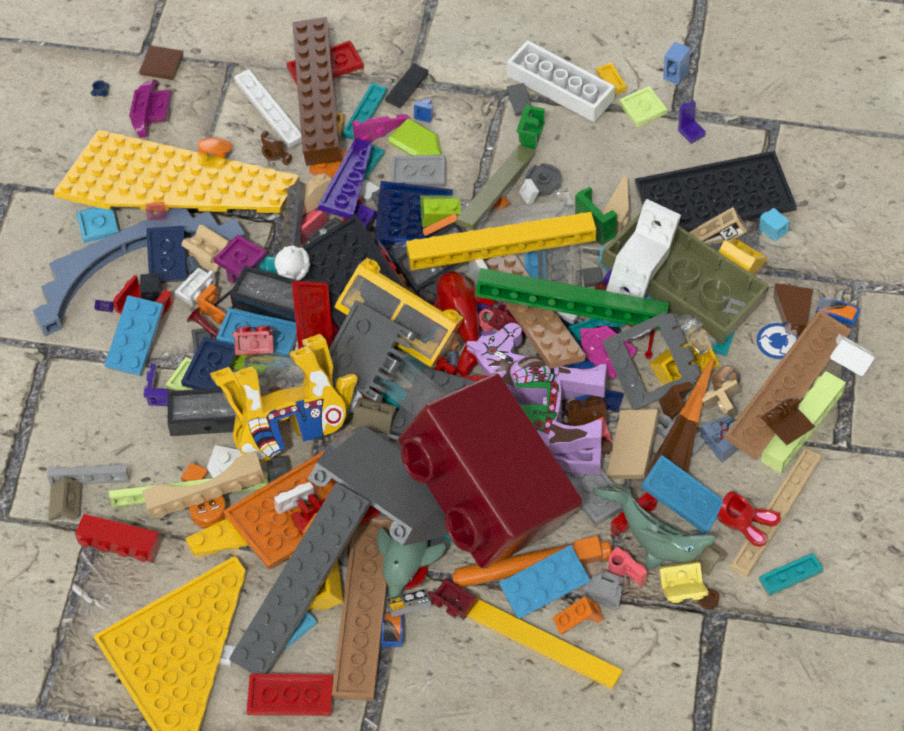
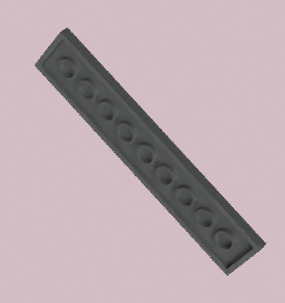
[229,483,371,674]

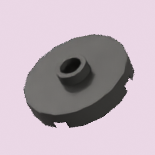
[526,163,562,195]

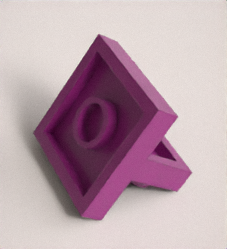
[214,234,267,284]

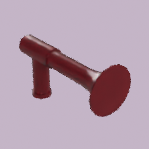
[187,307,219,339]

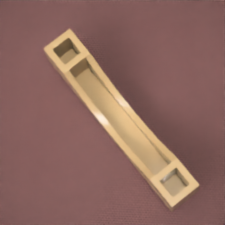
[142,451,266,520]

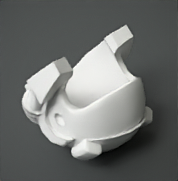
[274,246,311,281]

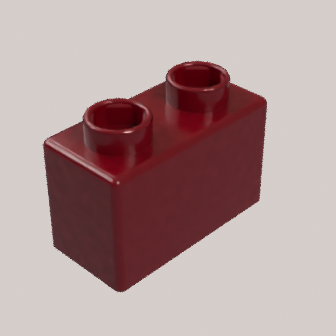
[398,373,583,569]

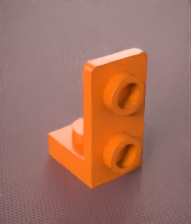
[196,284,226,324]
[553,596,604,635]

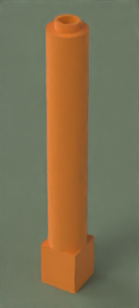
[452,536,602,588]

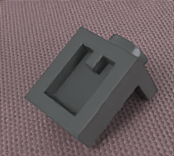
[267,455,288,483]

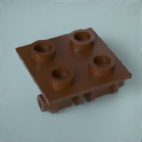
[760,398,815,446]

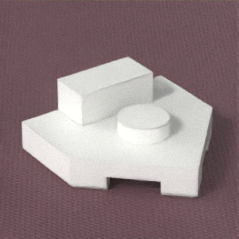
[207,445,242,478]

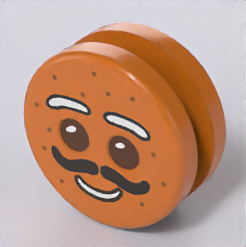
[189,496,227,528]

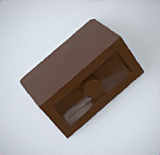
[659,381,692,420]

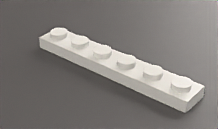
[234,69,302,148]

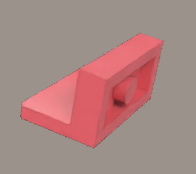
[300,209,328,245]

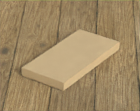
[607,409,659,479]

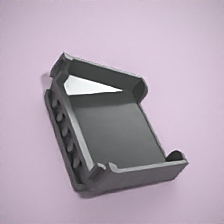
[308,426,449,546]

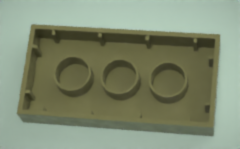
[601,212,769,345]

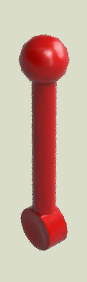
[645,329,656,359]

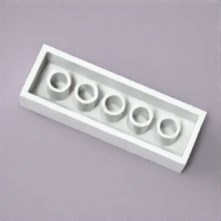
[507,40,615,122]

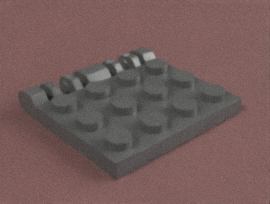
[329,300,417,403]

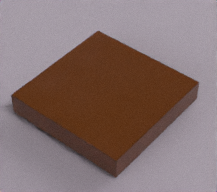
[140,45,184,80]

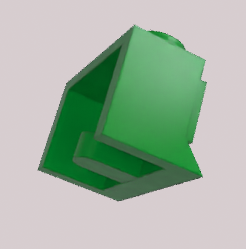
[516,105,545,149]

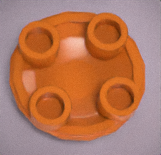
[197,137,233,158]

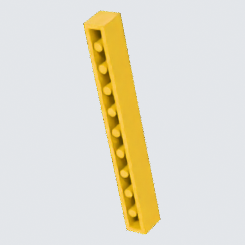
[406,212,596,271]

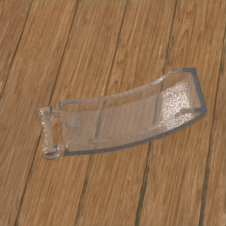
[376,348,447,418]

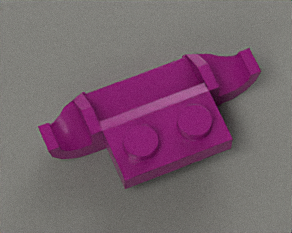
[129,80,172,138]

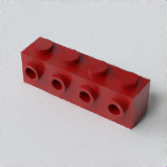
[75,514,161,563]

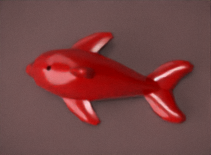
[429,271,495,376]

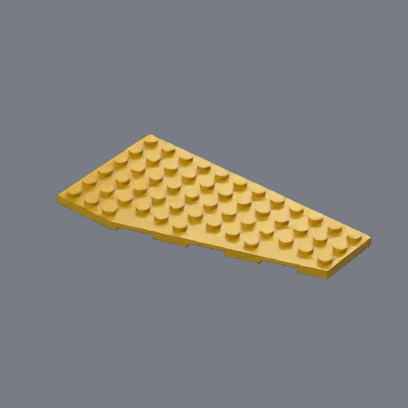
[54,130,299,213]

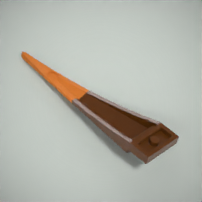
[640,359,714,488]

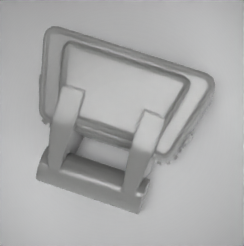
[583,569,624,610]

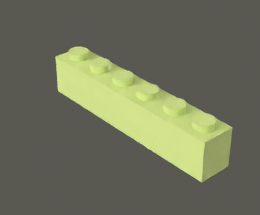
[761,371,846,473]

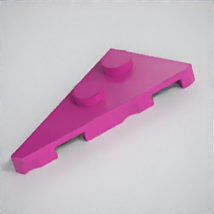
[352,114,411,142]

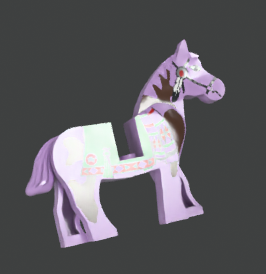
[466,323,607,475]

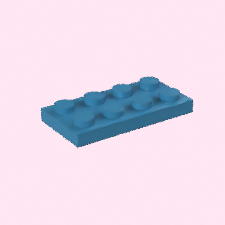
[104,296,165,377]
[216,308,297,358]
[640,455,723,534]
[499,545,590,619]

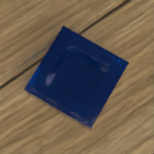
[603,389,624,413]

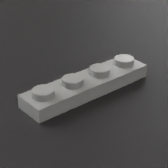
[47,464,129,486]

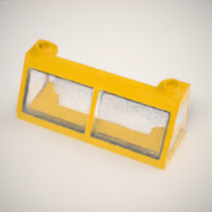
[335,258,464,367]

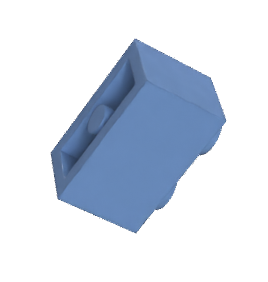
[663,42,690,85]

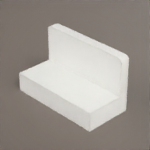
[830,334,875,376]

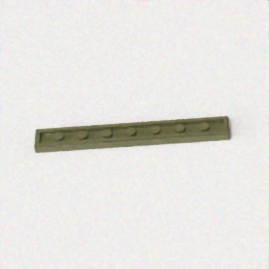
[456,144,536,230]

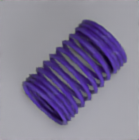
[94,300,114,312]

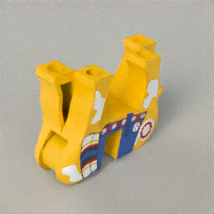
[210,334,358,462]

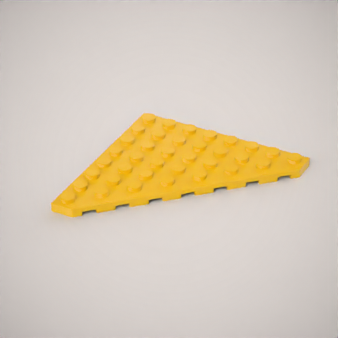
[93,556,246,731]

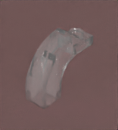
[661,314,716,355]

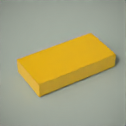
[596,62,627,95]

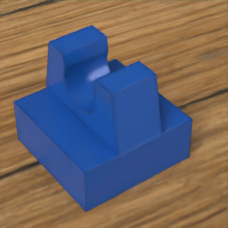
[414,98,433,123]

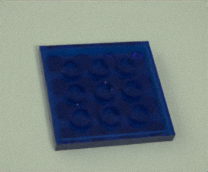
[374,181,453,247]

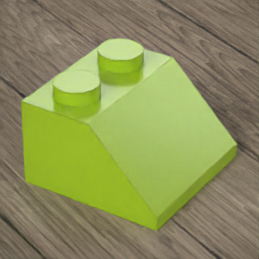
[420,195,461,227]

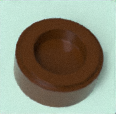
[698,588,719,610]

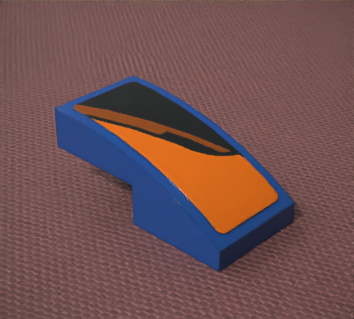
[815,298,860,325]
[381,612,404,647]

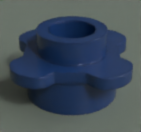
[90,80,110,97]

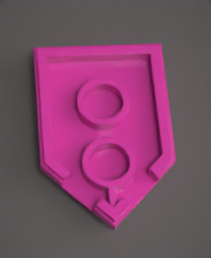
[580,326,637,379]

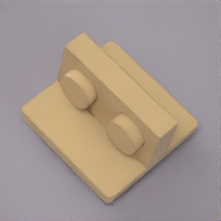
[181,225,229,273]
[702,380,742,418]

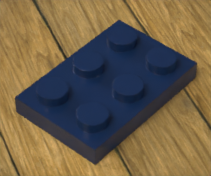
[146,226,187,283]
[181,337,237,389]

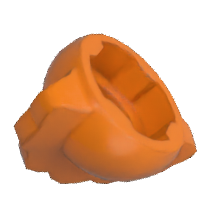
[491,195,510,211]

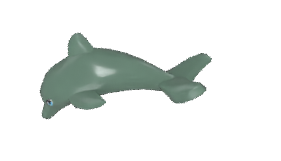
[593,484,716,569]
[376,528,446,598]

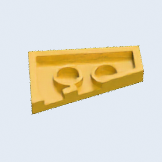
[185,519,248,557]

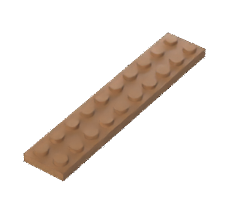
[483,254,585,369]
[723,309,852,460]
[332,516,394,701]

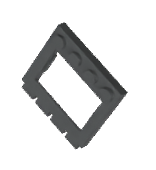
[602,312,702,410]

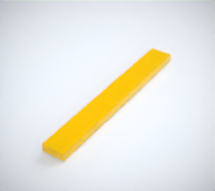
[467,599,623,690]

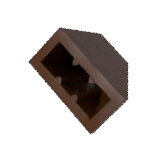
[773,283,813,336]

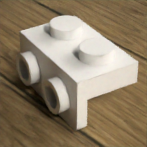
[175,268,216,307]

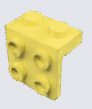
[659,561,708,603]

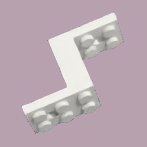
[606,199,681,298]

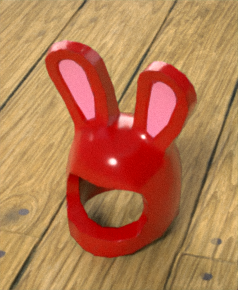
[717,491,781,547]

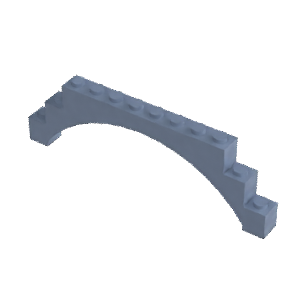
[33,208,246,337]

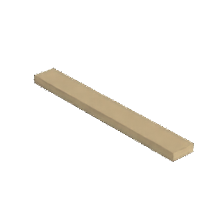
[730,447,822,578]

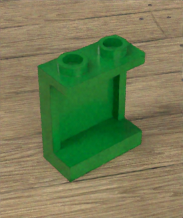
[575,187,617,246]

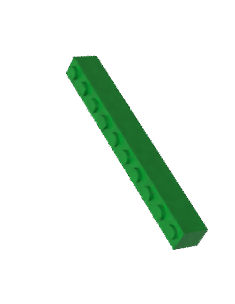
[475,268,669,331]

